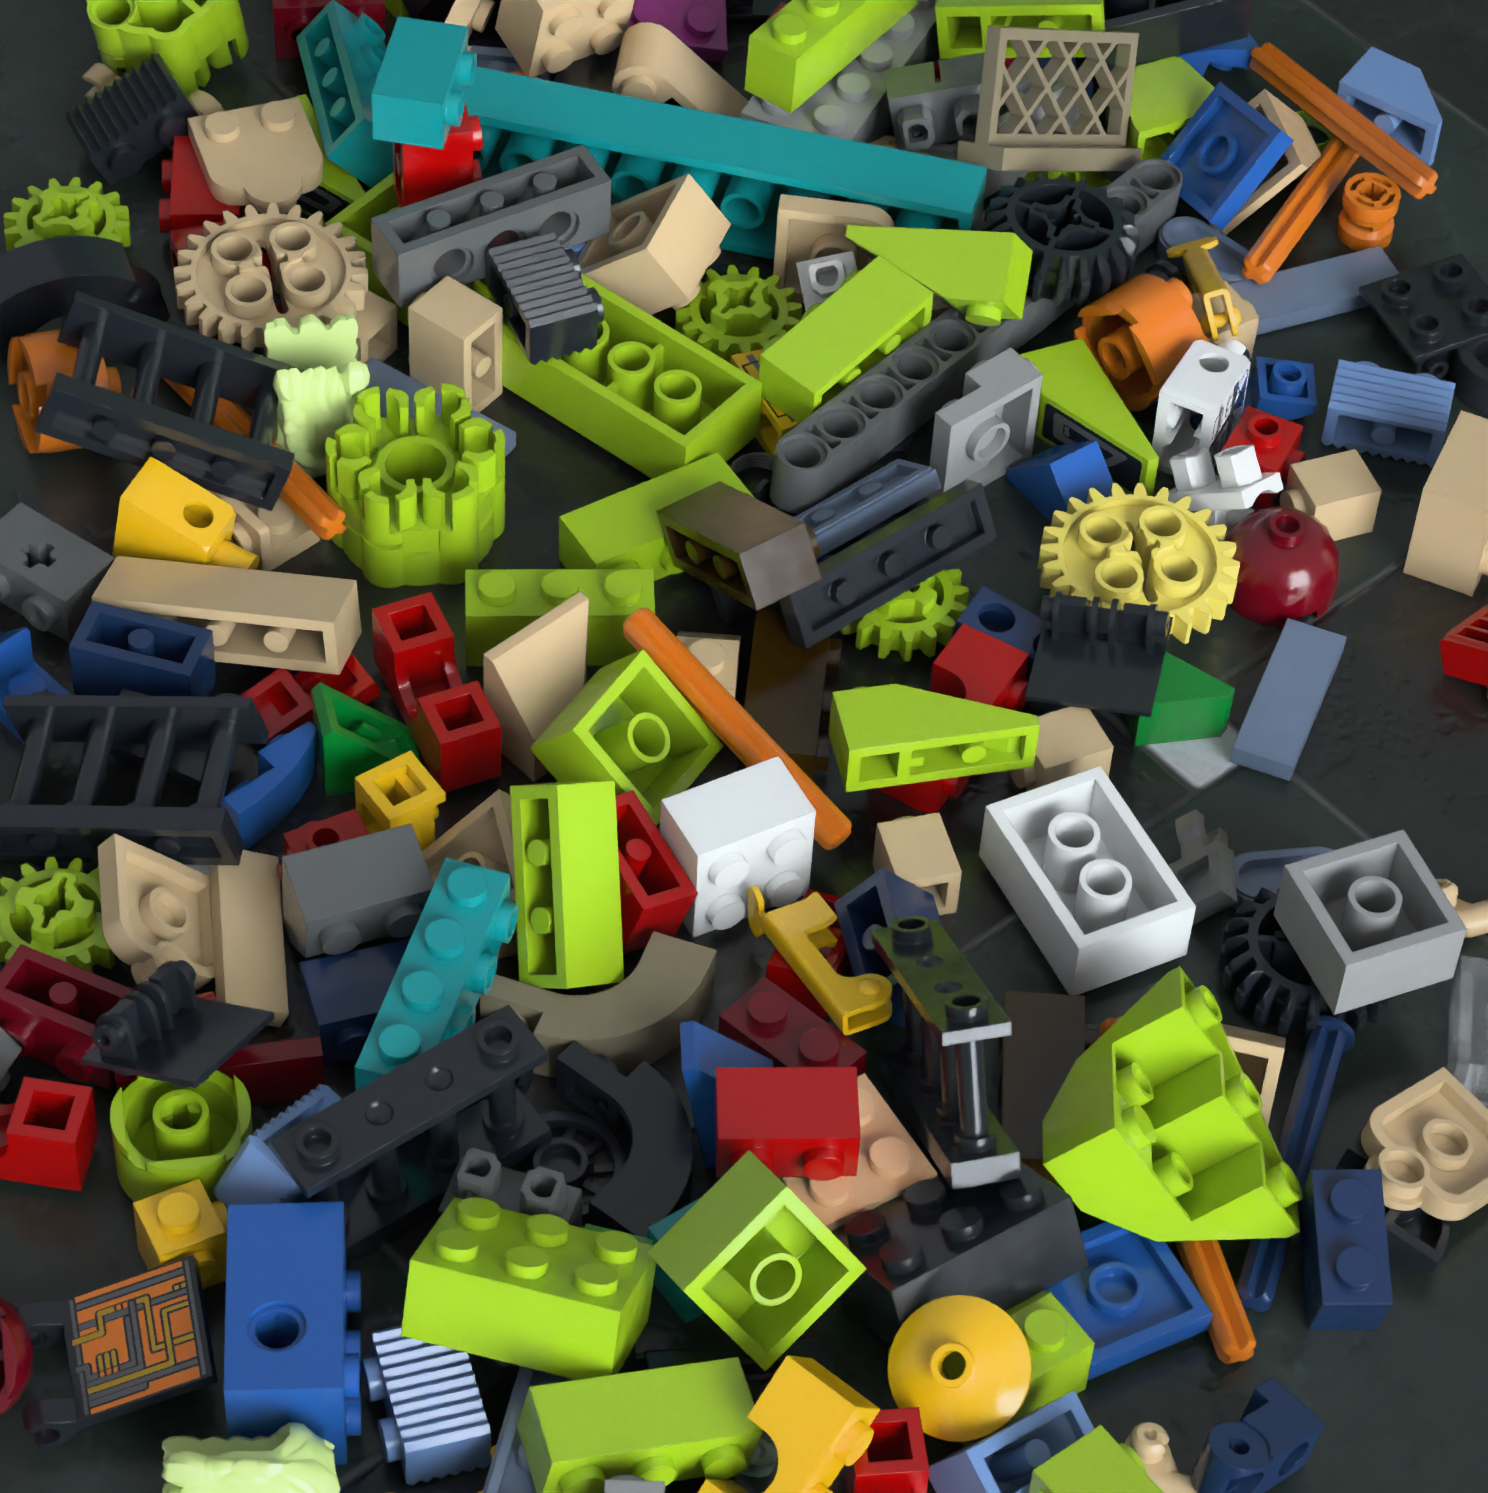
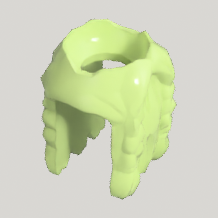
[264,313,370,479]
[161,1422,340,1493]

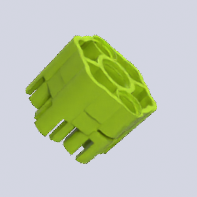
[85,0,249,96]
[325,383,505,588]

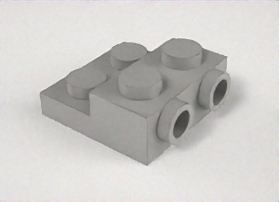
[926,347,1043,500]

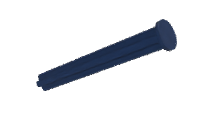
[1236,1015,1355,1312]

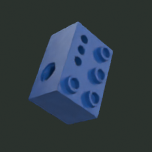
[224,1202,361,1465]

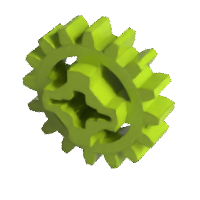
[3,177,131,252]
[675,265,802,363]
[840,569,969,662]
[0,857,115,973]

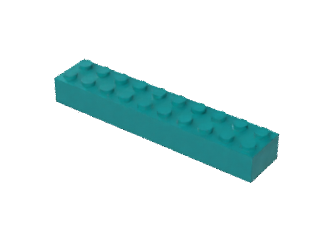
[462,67,987,259]

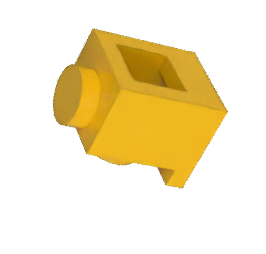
[355,750,446,851]

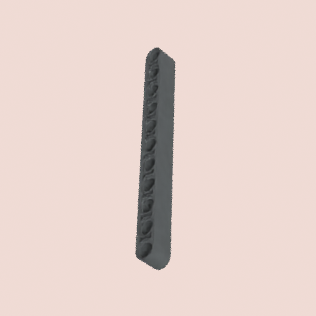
[769,158,1183,514]

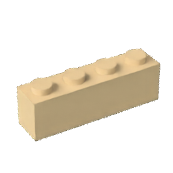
[92,556,362,675]

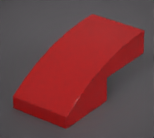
[240,653,382,746]

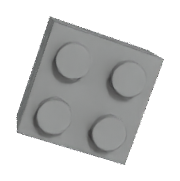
[1273,829,1467,1015]

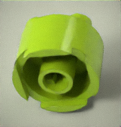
[110,1070,253,1209]

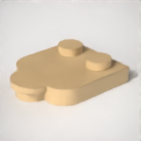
[187,97,323,214]
[773,194,895,303]
[98,833,215,990]
[1361,1067,1488,1221]

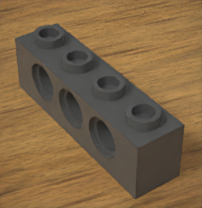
[371,145,611,308]

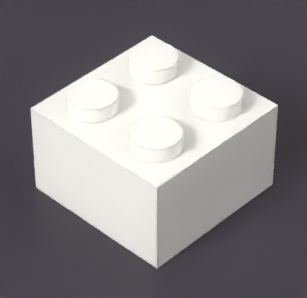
[660,756,816,938]

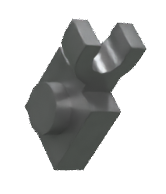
[1168,809,1237,926]

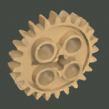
[174,202,368,357]

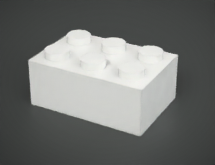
[979,766,1196,995]

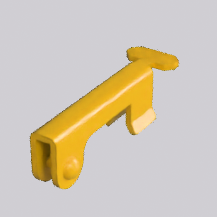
[1166,237,1241,342]
[747,885,892,1035]

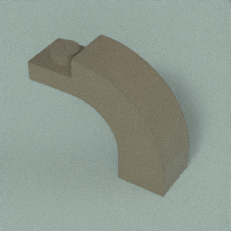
[480,931,716,1078]

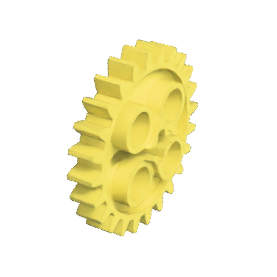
[1037,483,1240,644]

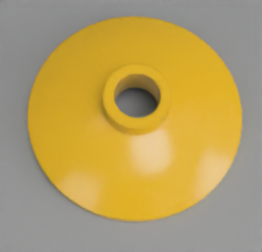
[888,1295,1032,1442]

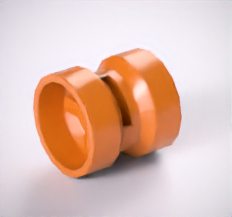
[1336,172,1401,251]

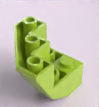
[1042,966,1303,1242]

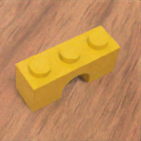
[697,1355,881,1493]

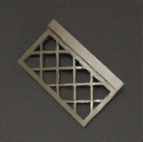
[956,26,1141,171]

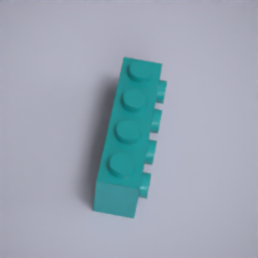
[296,0,393,188]
[355,858,519,1134]

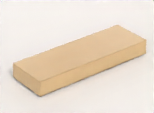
[209,850,289,1027]

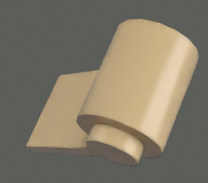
[612,22,749,118]

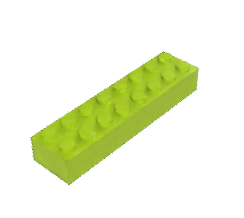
[324,173,763,479]

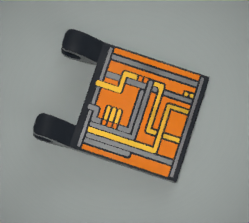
[15,1255,218,1449]

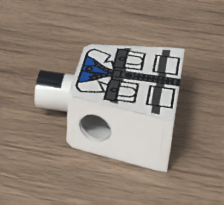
[1152,339,1251,475]

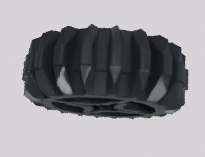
[981,173,1139,308]
[1219,887,1393,1044]

